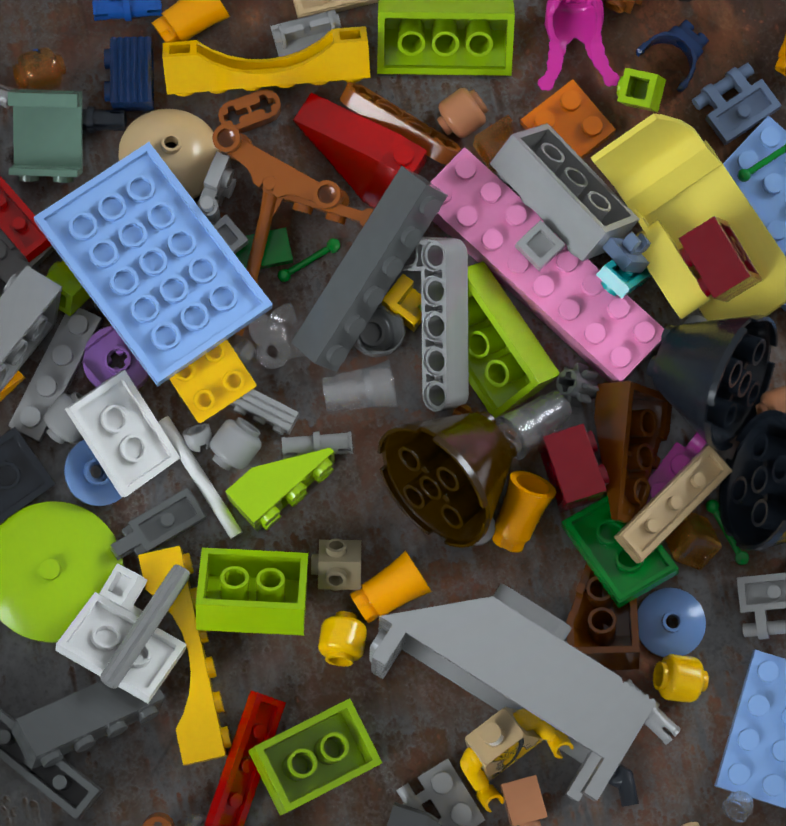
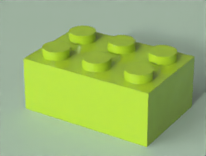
[196,547,308,636]
[248,698,382,816]

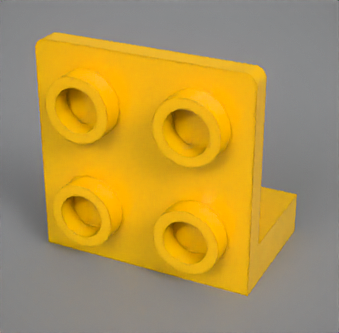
[169,340,256,423]

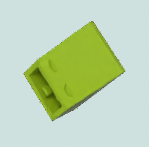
[225,448,335,532]

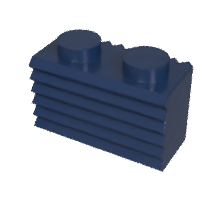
[104,36,154,111]

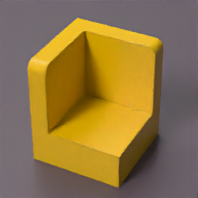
[382,274,422,332]

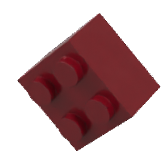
[678,216,762,302]
[538,423,610,513]

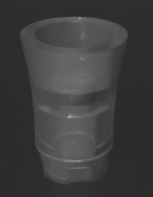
[322,359,398,412]
[495,390,573,460]

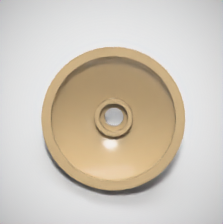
[118,109,221,199]

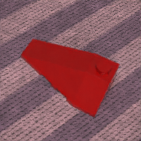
[293,92,427,209]

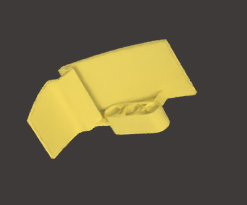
[590,113,786,321]

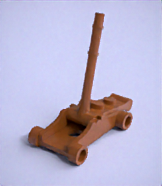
[212,124,374,336]

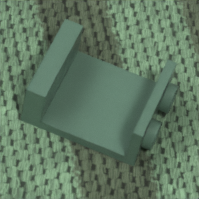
[8,89,83,183]

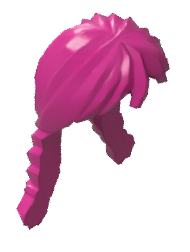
[537,0,620,91]

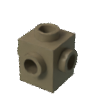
[311,539,362,591]

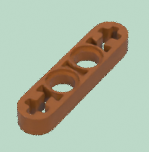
[340,82,461,165]

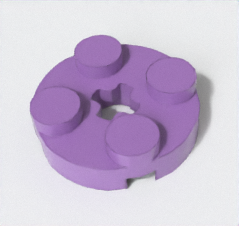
[83,326,149,390]

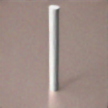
[158,416,243,540]

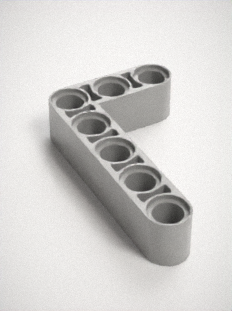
[402,237,469,412]

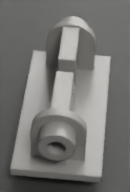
[270,10,341,57]

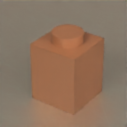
[499,775,548,826]

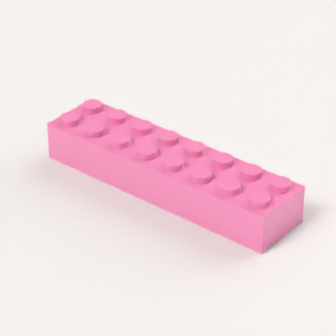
[431,147,664,383]

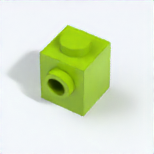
[617,68,666,113]
[46,260,90,317]

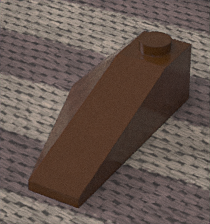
[594,381,672,524]
[566,562,640,670]

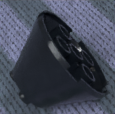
[647,315,778,451]
[719,410,786,551]

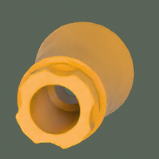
[152,0,230,43]
[492,471,556,553]
[350,550,432,623]

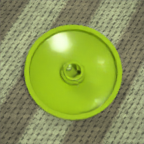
[0,501,124,643]

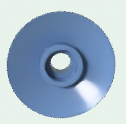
[64,440,122,506]
[637,588,706,657]

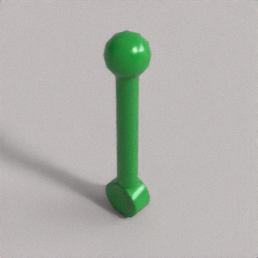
[737,144,786,182]
[277,238,340,282]
[706,499,749,565]

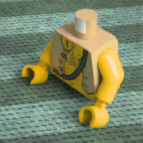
[460,707,574,812]

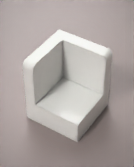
[99,563,148,617]

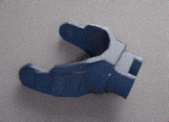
[636,20,709,93]

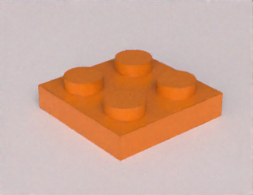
[520,79,616,159]

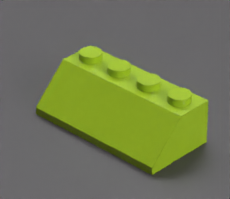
[377,0,515,76]
[418,261,560,419]

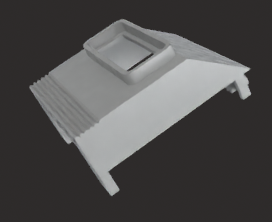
[369,584,656,802]

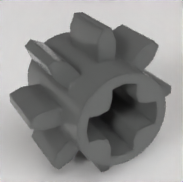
[556,362,599,408]

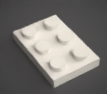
[65,370,180,497]
[55,592,187,704]

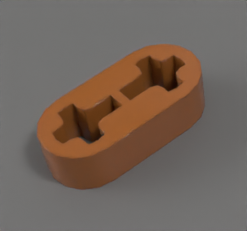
[218,89,281,133]

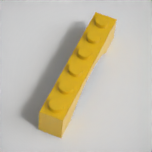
[162,26,371,97]
[138,545,232,766]

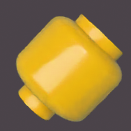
[318,611,367,667]
[653,654,709,703]

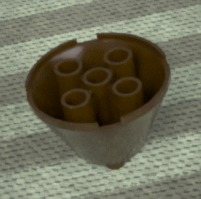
[377,411,517,548]

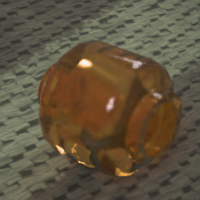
[13,47,66,90]

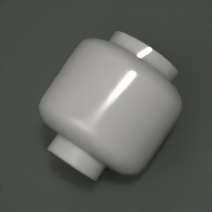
[44,391,83,444]
[209,417,262,471]

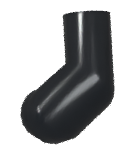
[608,764,639,807]

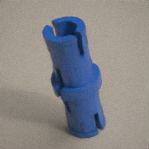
[92,0,162,21]

